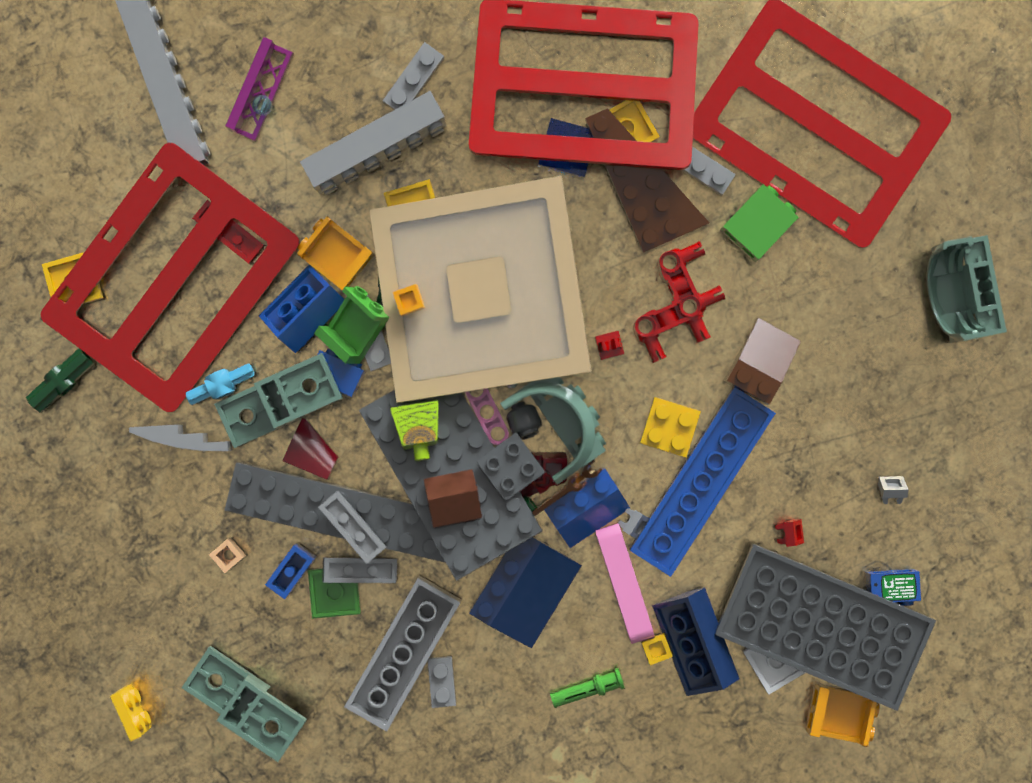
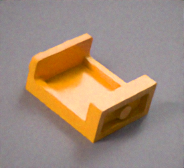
[297,216,375,290]
[806,683,880,747]

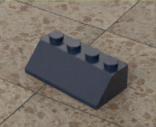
[652,587,740,696]

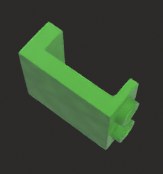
[720,184,799,262]
[314,286,390,364]

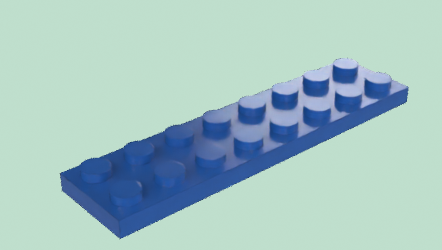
[629,387,776,577]

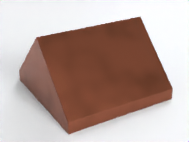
[424,469,482,528]

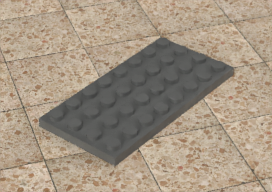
[359,390,542,581]
[715,543,936,711]

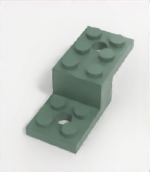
[214,353,343,448]
[182,646,307,762]

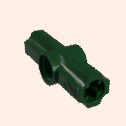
[26,348,95,413]

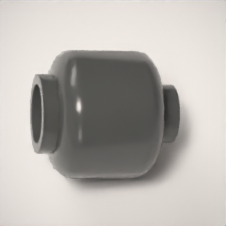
[506,402,542,440]

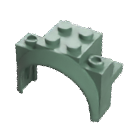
[927,235,1007,343]
[500,377,607,485]

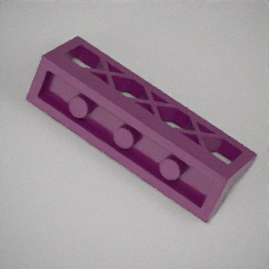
[225,37,294,142]

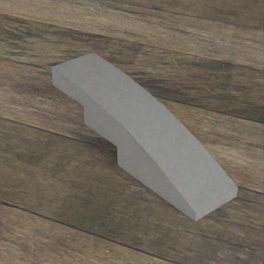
[129,425,233,451]

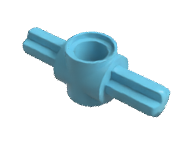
[186,364,255,405]

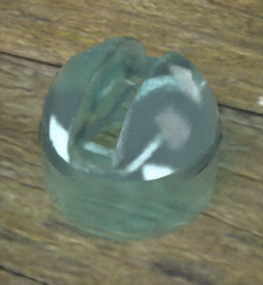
[252,95,273,116]

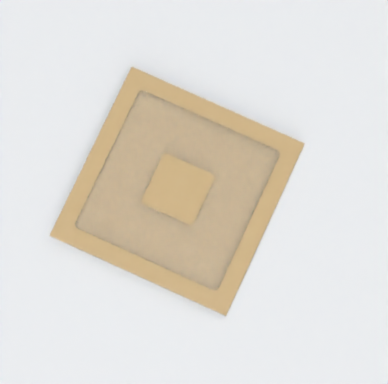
[370,176,592,403]

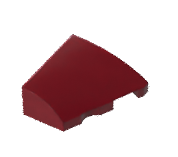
[282,418,339,480]
[519,452,567,497]

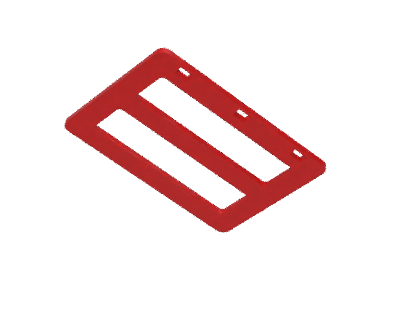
[469,0,699,170]
[693,0,952,248]
[41,143,300,412]

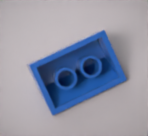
[259,264,345,353]
[544,468,630,548]

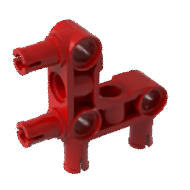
[633,241,726,363]

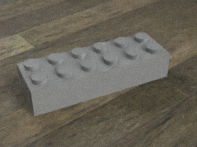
[300,91,447,195]
[344,575,461,732]

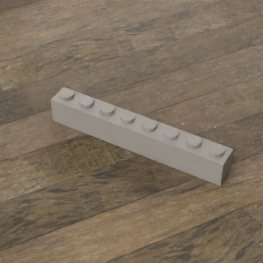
[115,0,211,165]

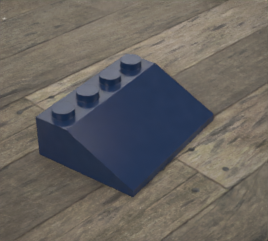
[469,536,582,648]

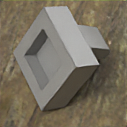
[878,476,908,504]
[618,509,650,539]

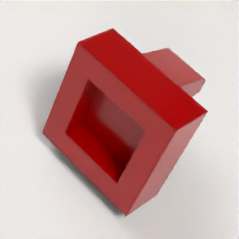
[595,331,624,360]
[775,519,804,547]

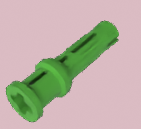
[550,668,625,708]

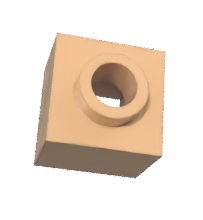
[209,538,246,573]

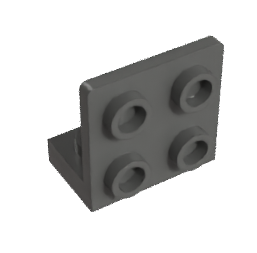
[477,433,545,501]

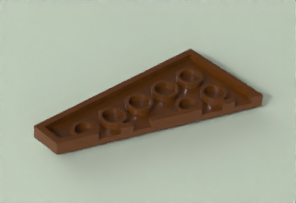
[585,108,710,253]

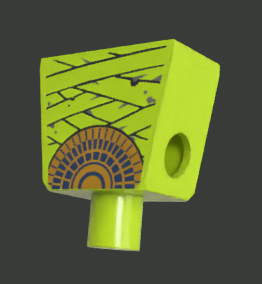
[391,401,438,461]

